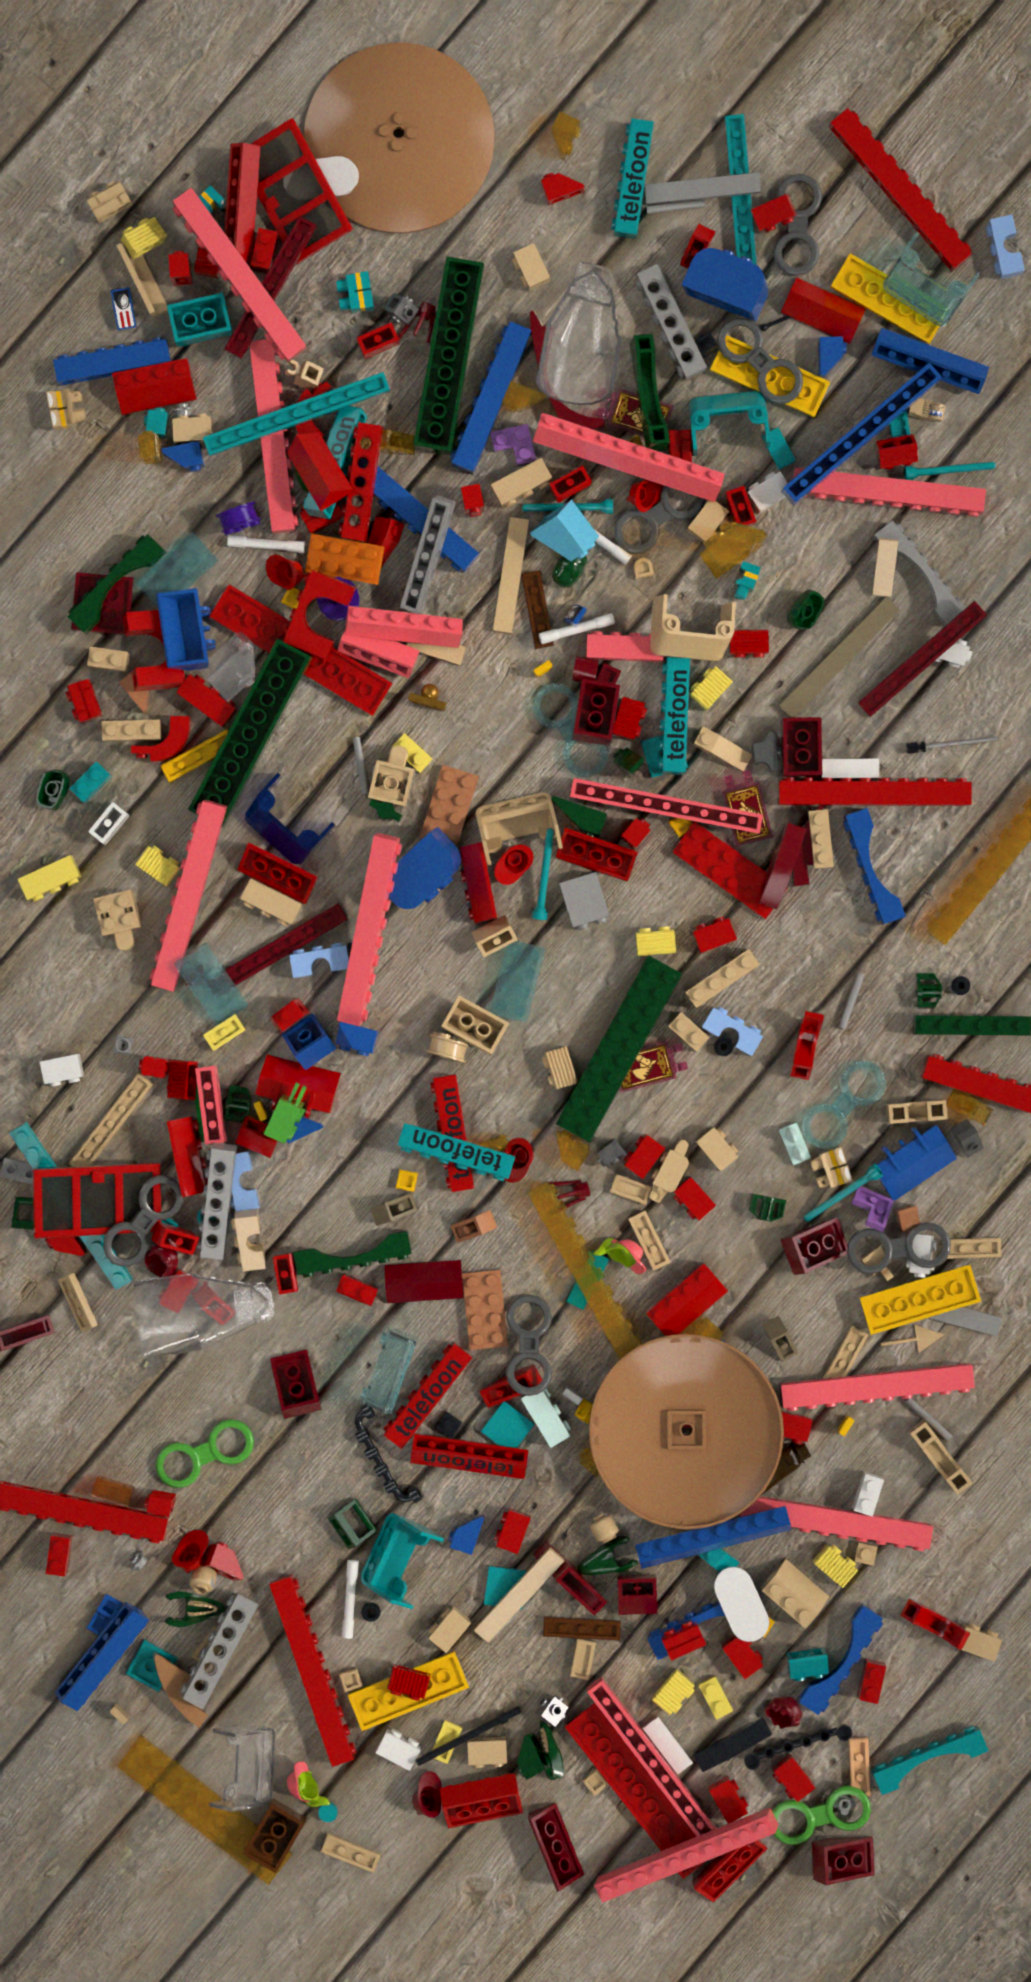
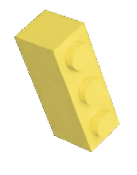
[18,855,82,902]

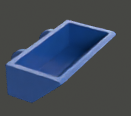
[156,588,216,671]
[876,1125,957,1201]

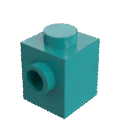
[144,408,169,438]

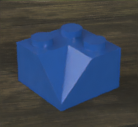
[335,1022,379,1056]

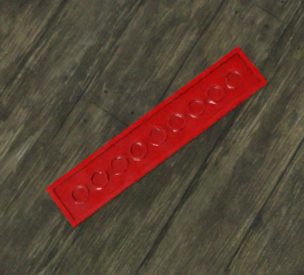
[209,584,393,716]
[564,1702,706,1879]

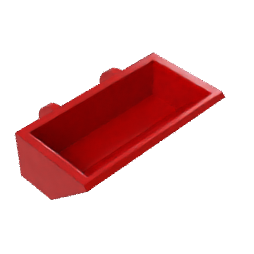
[255,1054,341,1119]

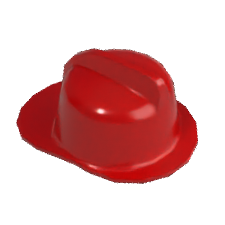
[626,479,663,512]
[265,554,306,590]
[494,844,534,885]
[504,1137,534,1183]
[172,1530,209,1573]

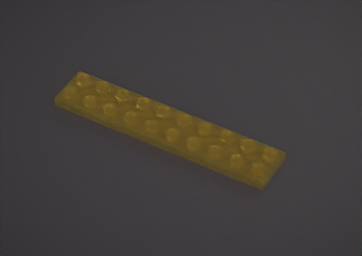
[117,1734,293,1885]

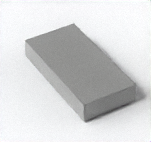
[562,1385,582,1405]

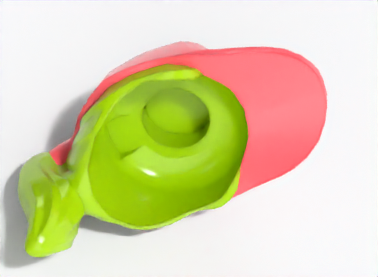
[593,1238,646,1274]
[287,1761,330,1807]

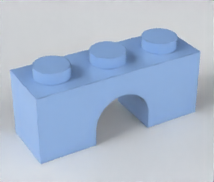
[986,215,1025,279]
[289,942,349,978]
[701,1006,763,1056]
[223,1151,260,1211]

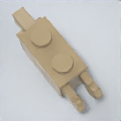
[649,1140,689,1203]

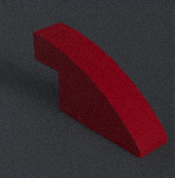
[792,805,824,887]
[759,823,806,909]
[0,1315,55,1352]
[534,1541,607,1616]

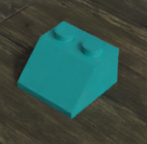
[786,1647,829,1681]

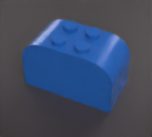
[682,248,768,322]
[389,827,461,909]

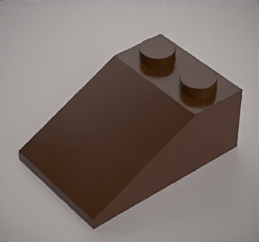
[243,1798,306,1873]

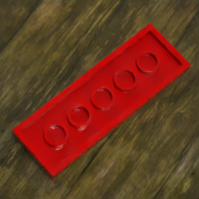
[672,821,788,919]

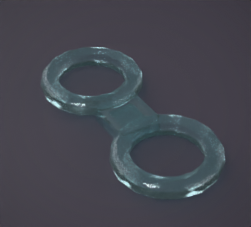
[533,684,608,778]
[802,1060,886,1149]

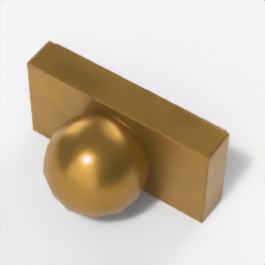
[408,684,447,711]

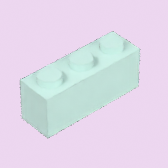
[521,1388,572,1448]

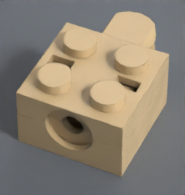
[368,746,415,806]
[93,890,142,951]

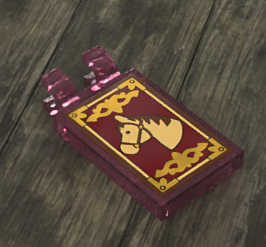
[596,388,673,437]
[721,770,773,847]
[620,1041,688,1093]

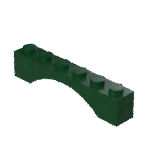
[630,334,670,451]
[67,534,166,635]
[913,1015,1031,1036]
[294,1230,412,1278]

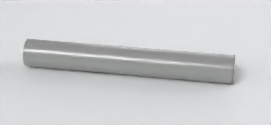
[646,200,704,214]
[352,737,369,795]
[838,973,865,1029]
[905,1398,953,1441]

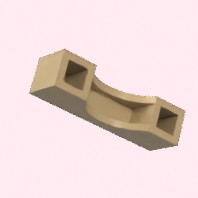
[684,949,760,1008]
[908,1420,973,1495]

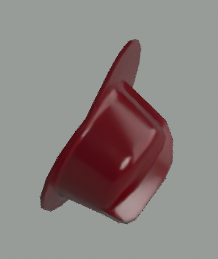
[412,1771,442,1818]

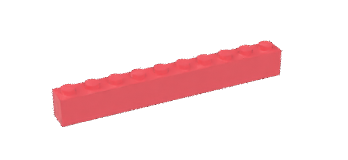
[172,188,306,362]
[250,339,299,534]
[533,413,725,502]
[793,467,986,517]
[570,778,763,834]
[150,800,227,992]
[337,833,402,1026]
[779,1363,975,1411]
[738,1496,933,1551]
[587,1676,717,1836]
[594,1807,778,1903]

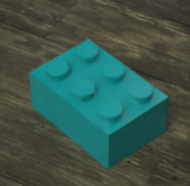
[167,292,233,347]

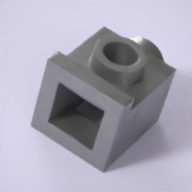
[596,1139,627,1168]

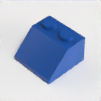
[281,1013,337,1070]

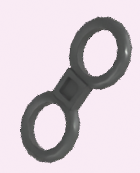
[774,174,822,276]
[717,318,803,404]
[614,485,706,554]
[103,1175,183,1267]
[847,1222,951,1274]
[506,1294,552,1396]

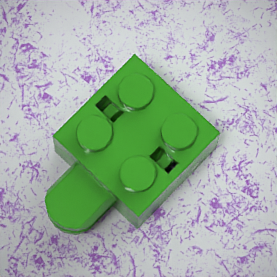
[264,1082,307,1144]

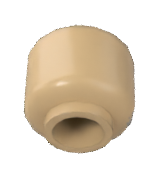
[590,1514,619,1544]
[190,1566,217,1595]

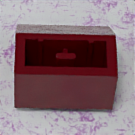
[617,1574,657,1615]

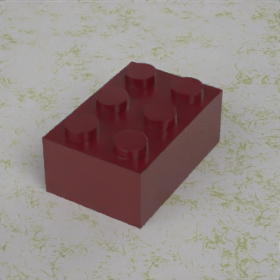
[572,679,620,746]
[781,717,823,777]

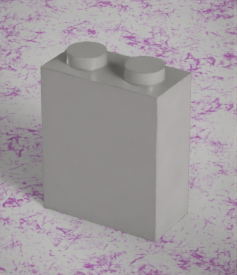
[559,872,610,930]

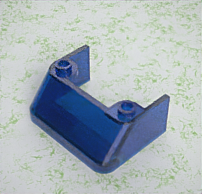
[245,773,336,865]

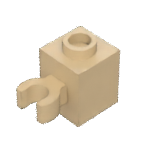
[285,360,324,391]
[860,1245,894,1281]

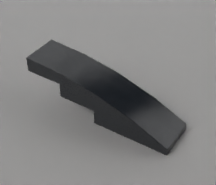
[693,1717,772,1772]

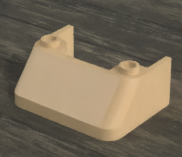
[650,594,736,662]
[475,793,563,865]

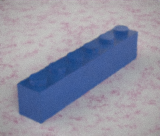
[871,328,989,394]
[53,337,171,386]
[54,1602,149,1711]

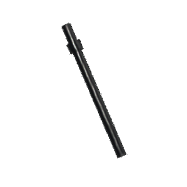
[415,1706,521,1766]

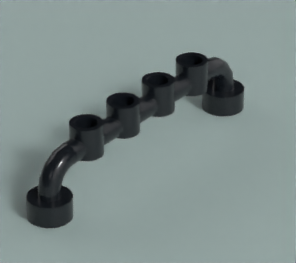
[355,1402,422,1503]
[744,1724,852,1770]

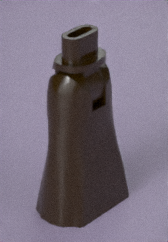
[759,1443,811,1497]

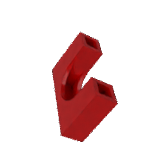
[282,569,357,660]
[122,610,185,692]

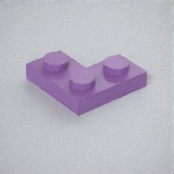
[490,424,536,466]
[851,1187,894,1232]

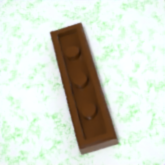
[521,570,554,650]
[543,1616,621,1641]

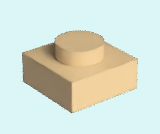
[854,1542,878,1566]

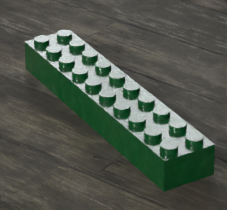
[413,256,485,455]
[188,639,313,828]
[556,955,683,1143]

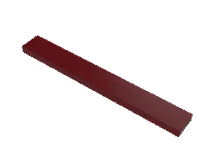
[224,216,317,360]
[858,600,987,717]
[206,903,348,997]

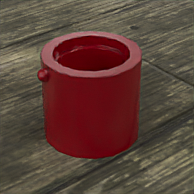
[572,656,599,682]

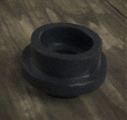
[951,976,970,995]
[714,1037,733,1056]
[361,1602,381,1622]

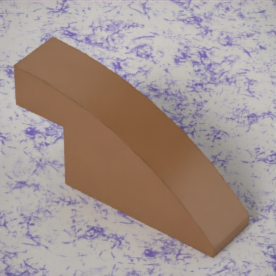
[153,1652,208,1728]

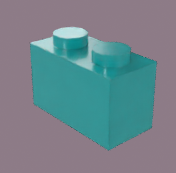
[69,761,113,804]

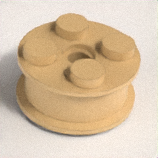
[425,1032,470,1063]

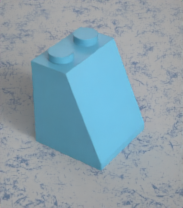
[530,500,599,561]

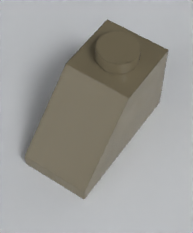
[370,1193,418,1226]
[762,1316,798,1362]

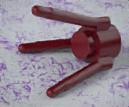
[398,302,436,343]
[547,1179,591,1216]

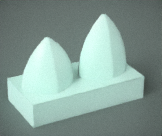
[779,1122,811,1165]

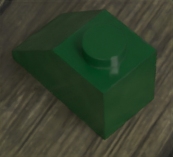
[517,1732,551,1780]

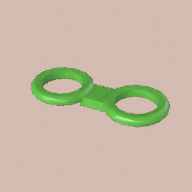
[155,1419,254,1488]
[772,1786,871,1845]

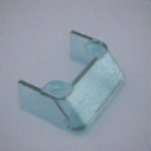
[883,232,980,326]
[360,1327,418,1415]

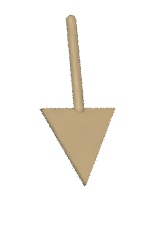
[880,1325,945,1353]

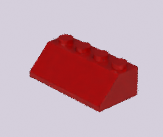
[112,358,197,415]
[460,842,497,923]
[166,1116,208,1197]
[645,1262,728,1336]
[440,1773,524,1828]

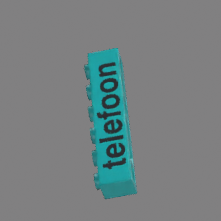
[611,118,654,239]
[303,406,368,520]
[658,657,690,775]
[398,1123,515,1181]

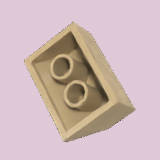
[441,995,509,1055]
[760,1558,829,1629]

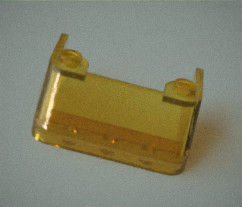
[699,521,768,579]

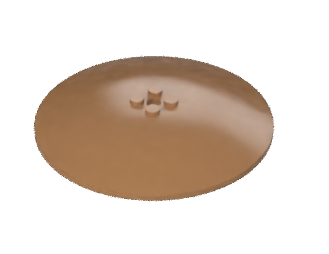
[304,42,495,233]
[589,1334,784,1529]

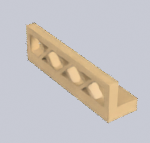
[116,243,168,319]

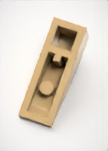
[693,726,752,772]

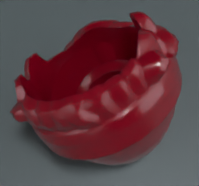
[144,1245,178,1279]
[764,1696,802,1729]

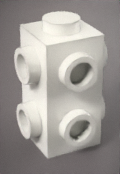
[932,635,972,668]
[907,1234,937,1278]

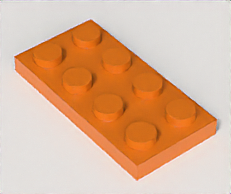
[305,533,384,585]

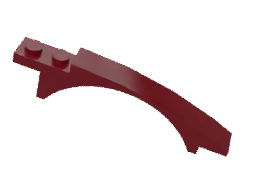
[529,310,605,431]

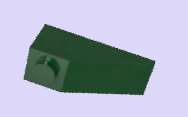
[613,747,645,779]
[551,796,607,837]

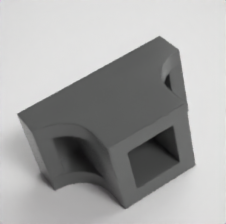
[752,732,781,772]
[951,1119,984,1158]

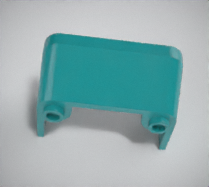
[689,391,770,456]
[361,1513,444,1609]

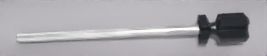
[906,737,998,754]

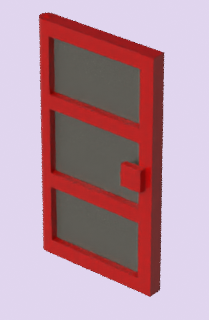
[251,118,353,265]
[33,1163,161,1239]

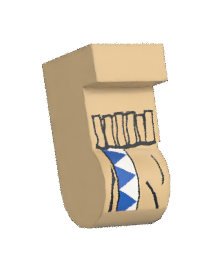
[907,398,946,422]

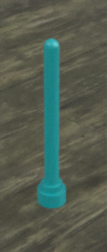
[904,462,996,481]
[521,499,613,514]
[532,828,554,920]
[804,1163,883,1221]

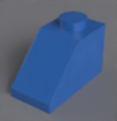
[818,336,847,378]
[161,441,205,472]
[287,1116,324,1144]
[448,1515,484,1555]

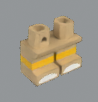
[46,388,87,431]
[810,1146,853,1188]

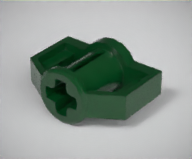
[369,799,403,822]
[916,973,942,1009]
[224,1085,252,1123]
[749,1193,786,1222]

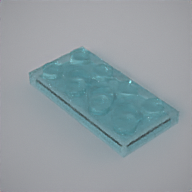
[136,532,218,607]
[490,941,546,1022]
[174,943,248,1026]

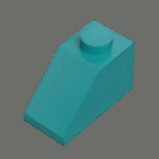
[699,1548,740,1572]

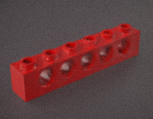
[339,422,383,542]

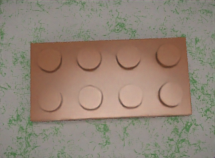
[419,765,479,847]
[462,1269,508,1350]

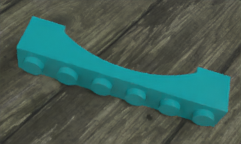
[871,1725,989,1795]

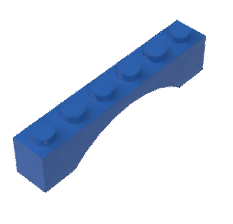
[842,808,906,925]
[647,1601,725,1660]
[798,1603,883,1715]

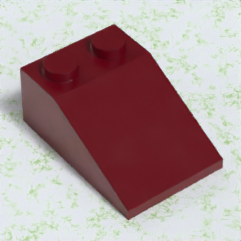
[780,1217,848,1275]
[270,1349,322,1419]
[812,1836,875,1885]

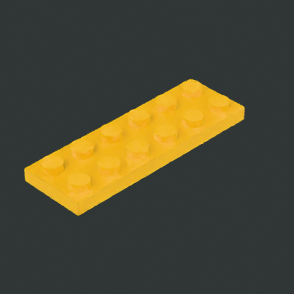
[830,253,949,345]
[710,335,830,418]
[859,1264,982,1335]
[348,1651,469,1731]

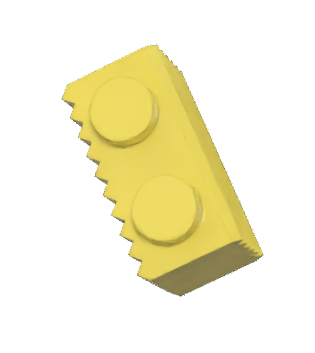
[120,217,167,259]
[690,667,733,711]
[135,845,181,887]
[635,926,676,956]
[812,1544,858,1588]
[651,1668,695,1715]

